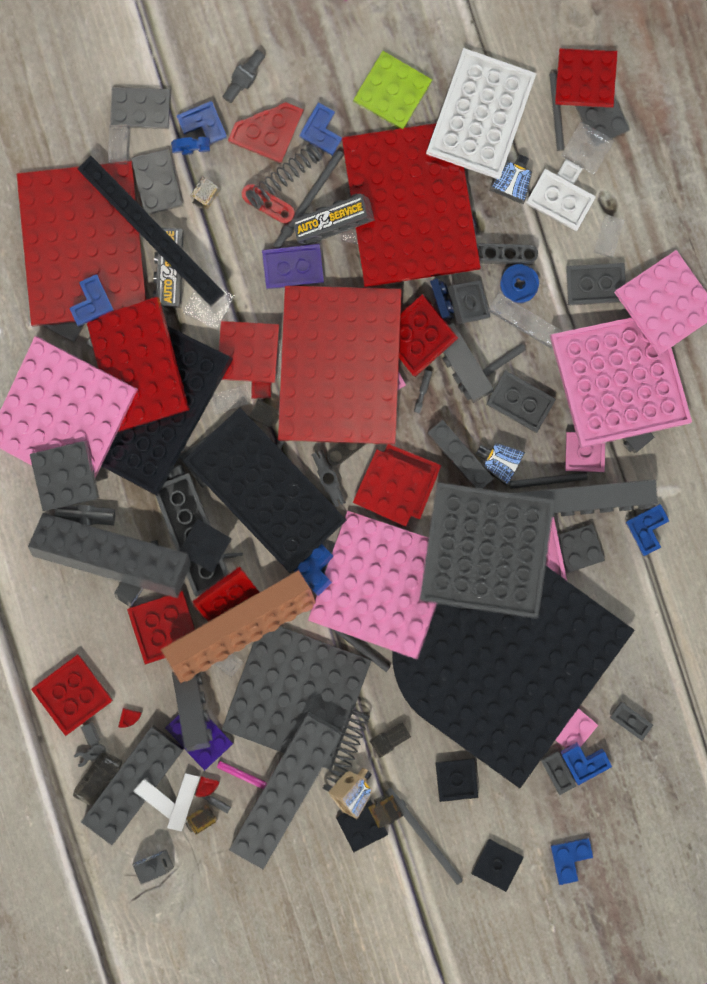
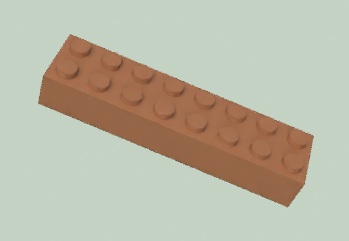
[161,570,316,683]

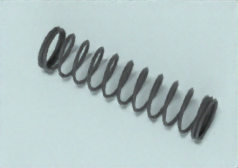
[246,143,322,209]
[322,710,370,792]

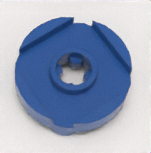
[171,137,210,155]
[500,264,539,304]

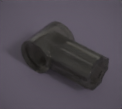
[369,722,411,758]

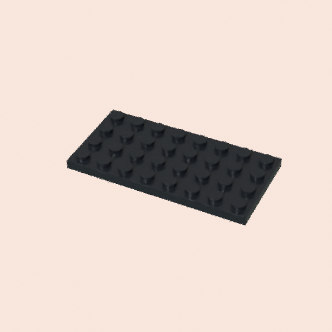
[101,326,233,496]
[183,407,347,574]

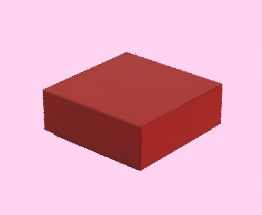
[251,382,271,399]

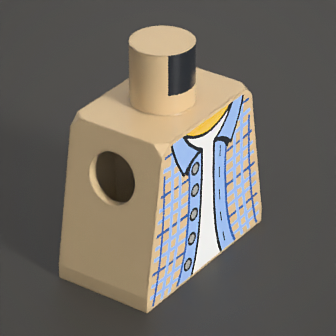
[328,768,372,819]

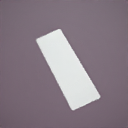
[167,773,200,831]
[134,779,175,819]

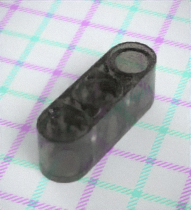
[327,443,367,466]
[73,751,122,806]

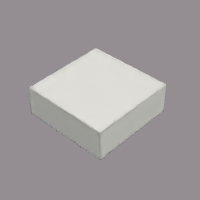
[557,159,583,184]

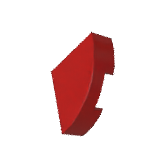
[118,708,142,728]
[195,776,220,797]

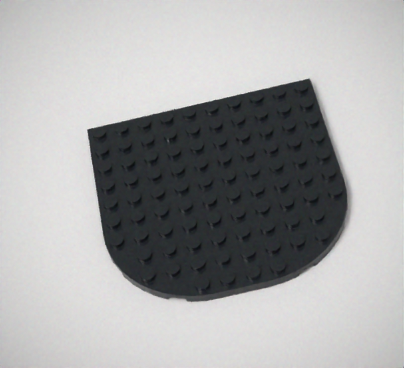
[392,565,635,789]

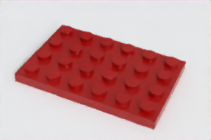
[87,297,189,432]

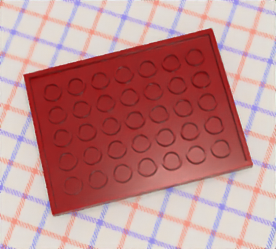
[342,123,481,287]
[16,161,146,327]
[278,286,402,445]

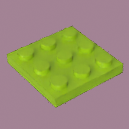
[353,51,432,129]

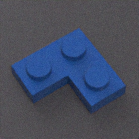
[177,101,227,145]
[299,102,342,156]
[69,274,114,327]
[625,504,669,556]
[294,544,334,596]
[560,742,612,785]
[551,838,593,885]

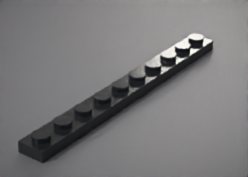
[77,155,225,307]

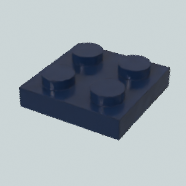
[430,278,454,320]

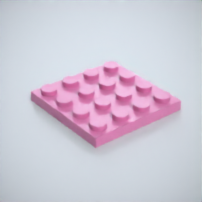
[614,250,707,355]

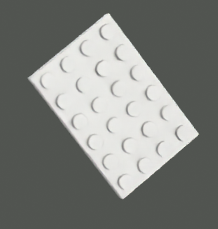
[426,48,536,180]

